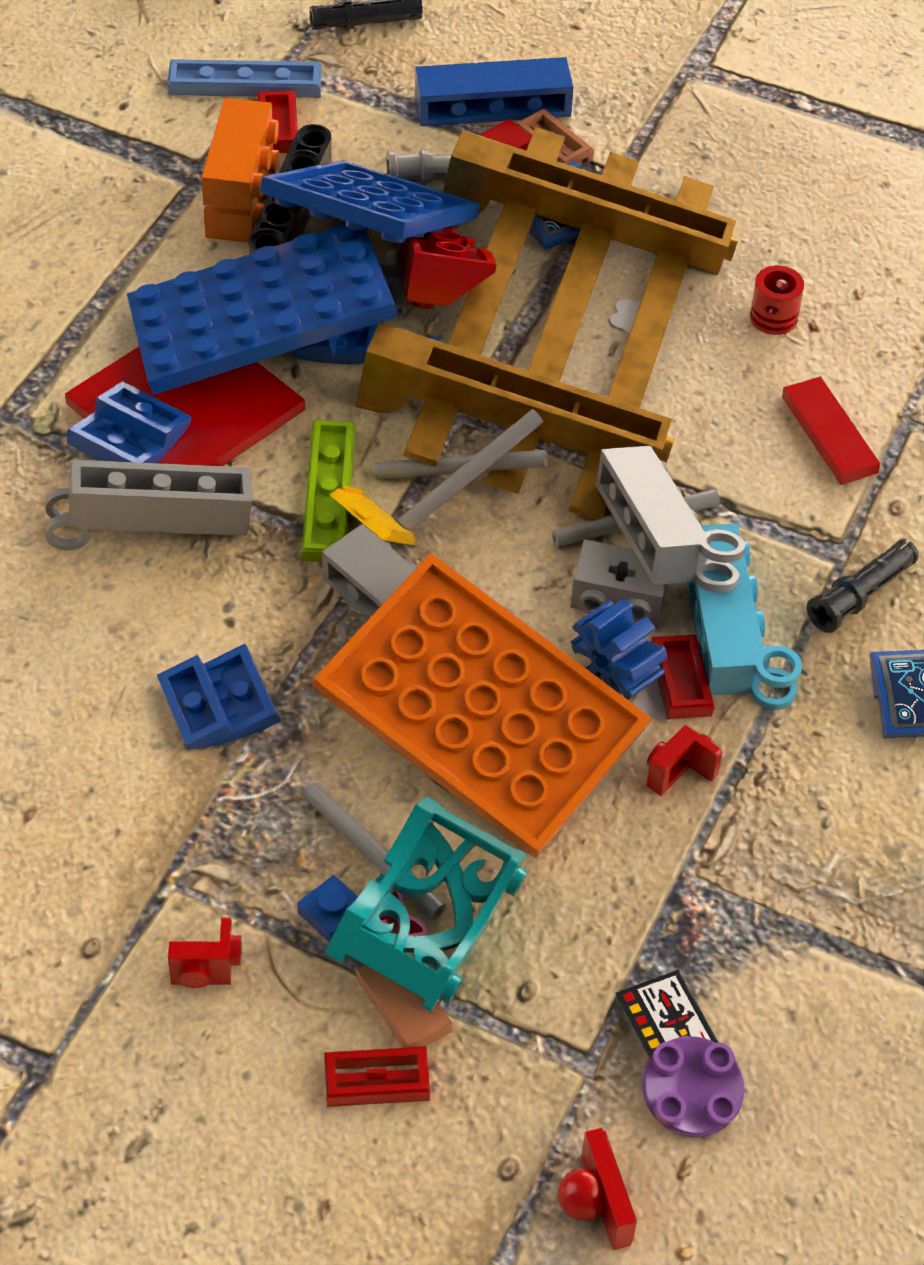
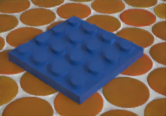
[260,160,480,243]

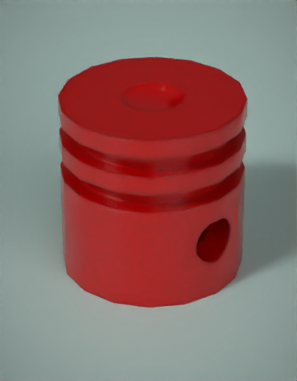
[750,265,805,335]

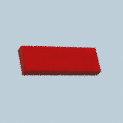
[782,376,881,485]

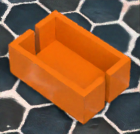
[201,98,280,243]

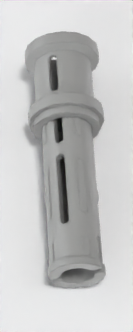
[386,149,452,185]

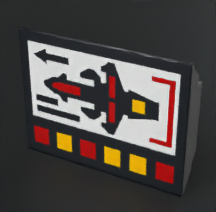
[615,969,718,1058]

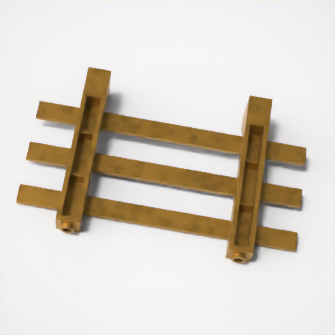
[355,127,739,520]

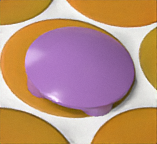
[642,1036,744,1137]

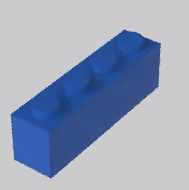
[415,57,574,127]

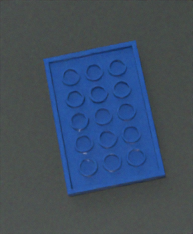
[127,221,398,395]

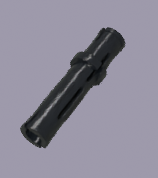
[309,0,423,30]

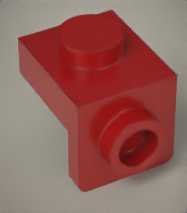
[646,724,723,796]
[168,917,242,988]

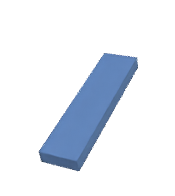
[168,59,322,98]

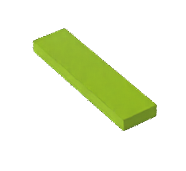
[302,420,355,562]

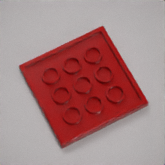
[65,346,306,466]

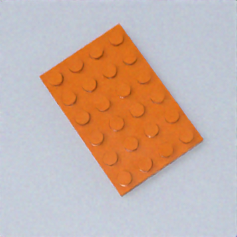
[312,553,651,859]

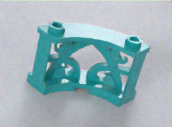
[324,796,528,1012]

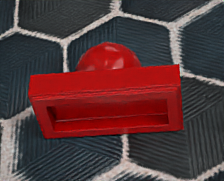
[557,1128,637,1250]

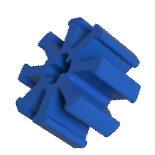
[571,599,667,700]

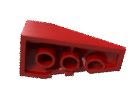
[400,226,497,309]

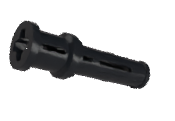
[806,538,919,633]

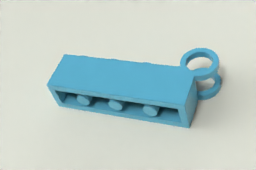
[686,523,802,710]

